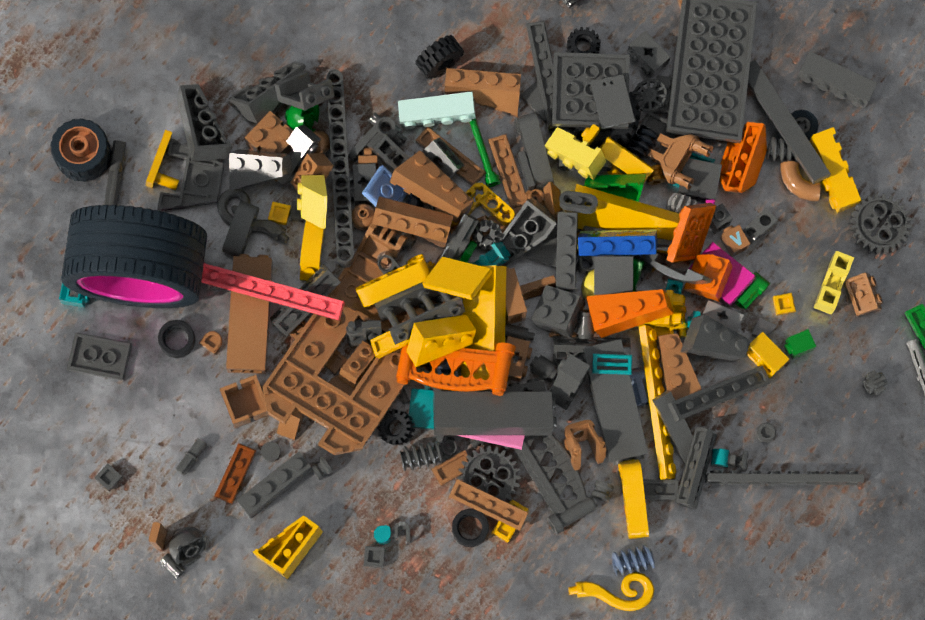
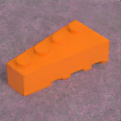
[586,289,674,338]

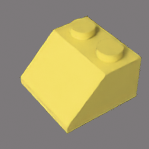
[297,175,327,229]

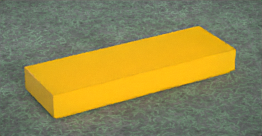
[599,136,654,182]

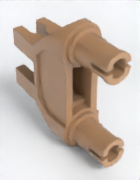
[648,133,713,190]

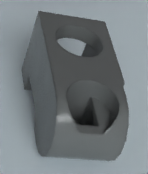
[743,208,778,244]

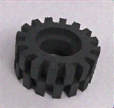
[567,27,601,54]
[377,409,415,446]

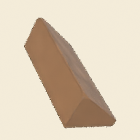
[543,182,563,221]

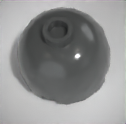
[168,527,209,566]

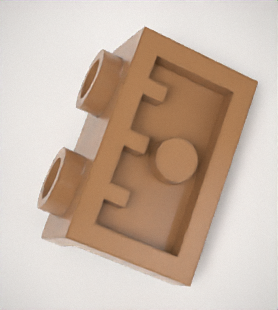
[845,272,883,316]

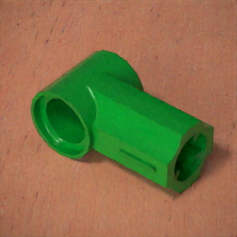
[735,271,771,310]

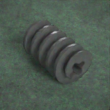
[766,137,798,162]
[400,441,441,471]

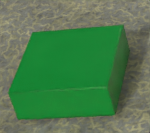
[460,241,477,263]

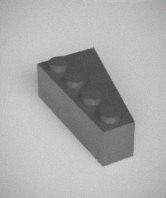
[177,84,232,162]

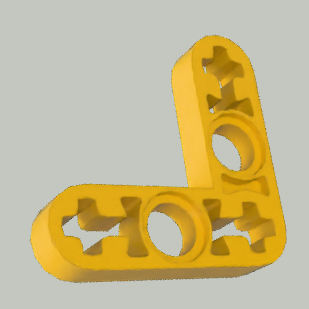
[451,183,515,227]

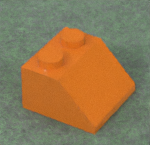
[683,254,733,302]

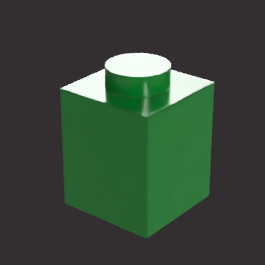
[784,329,816,359]

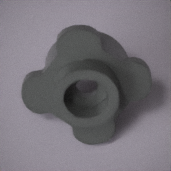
[439,437,461,460]

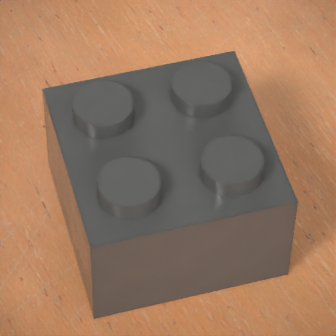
[531,285,585,338]

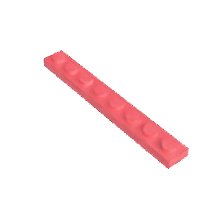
[201,263,345,321]

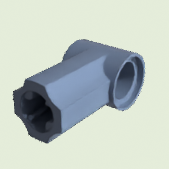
[630,366,649,406]

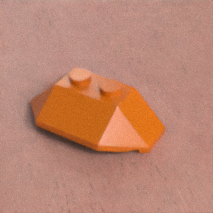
[719,122,767,193]

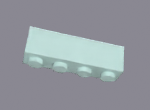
[398,92,476,129]

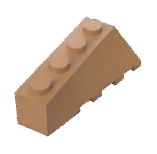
[445,68,521,117]
[372,197,453,249]

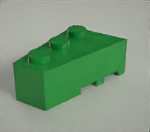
[584,174,646,202]

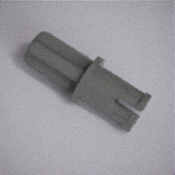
[176,438,207,475]

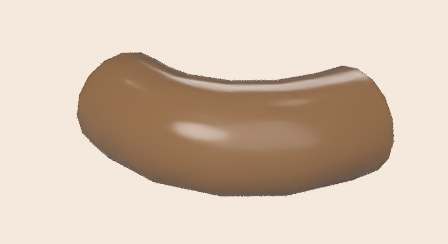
[780,161,820,201]

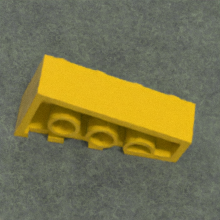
[809,127,861,213]

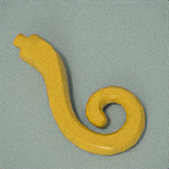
[568,572,654,611]

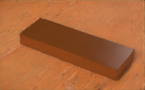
[214,443,257,505]

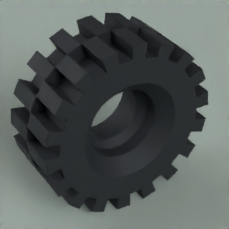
[415,35,464,80]

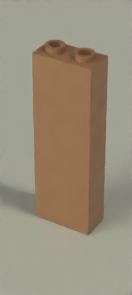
[226,254,273,374]

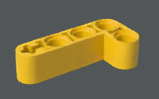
[355,254,431,307]
[618,459,649,539]

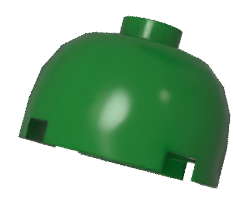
[285,104,319,132]

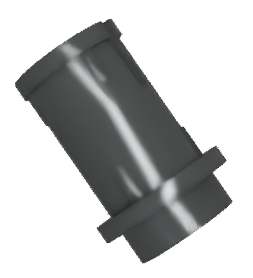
[160,553,186,578]

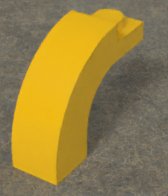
[300,215,327,281]

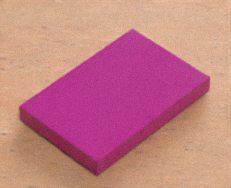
[688,242,756,306]

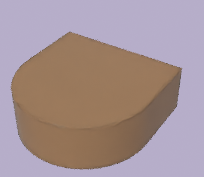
[199,331,223,355]

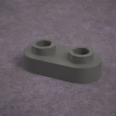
[559,191,598,214]

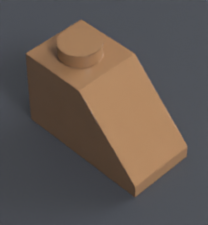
[277,409,305,440]

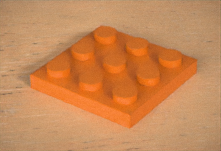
[666,203,717,263]

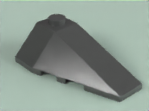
[229,61,306,123]
[501,198,557,266]

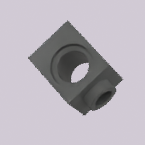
[709,203,733,234]

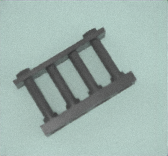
[374,282,466,345]

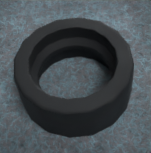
[158,320,196,358]
[452,508,489,547]

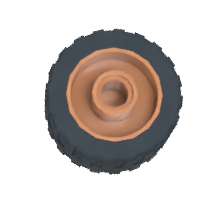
[50,118,112,182]

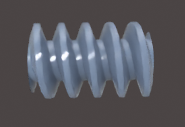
[612,545,655,577]

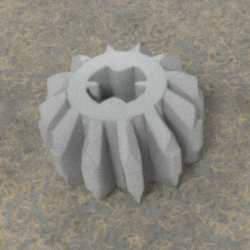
[666,193,698,214]

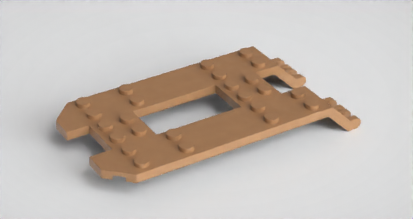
[263,223,441,455]

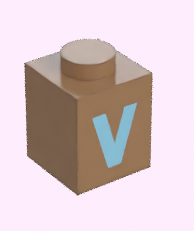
[720,225,750,257]

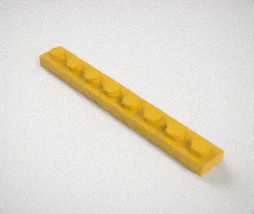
[639,325,676,480]

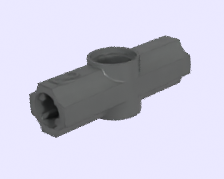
[441,213,479,260]

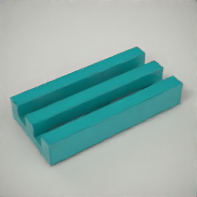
[592,354,632,375]

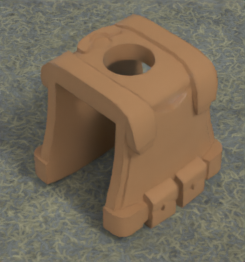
[564,420,606,471]

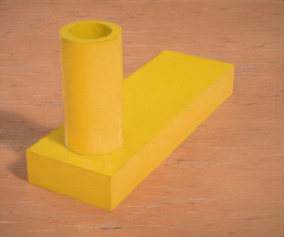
[145,130,179,190]

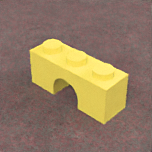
[813,251,854,314]

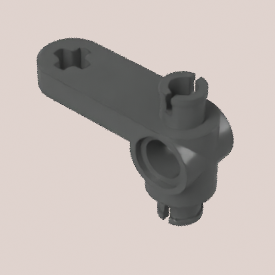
[348,112,407,162]

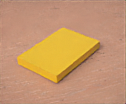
[422,257,492,300]

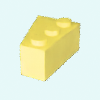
[545,127,606,180]

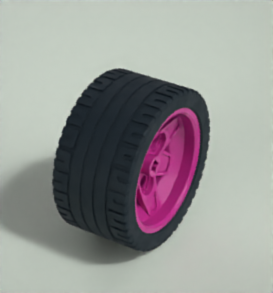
[61,205,207,308]

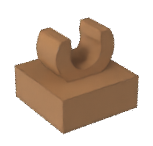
[358,148,378,169]

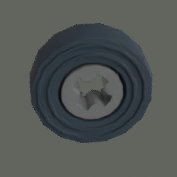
[791,109,819,141]

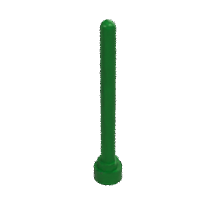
[469,119,501,188]

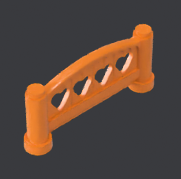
[396,342,516,396]

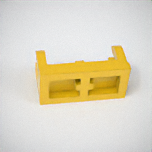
[746,332,790,378]

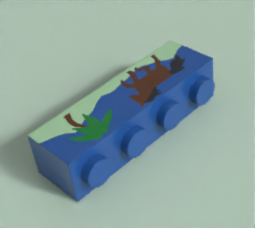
[578,229,658,256]

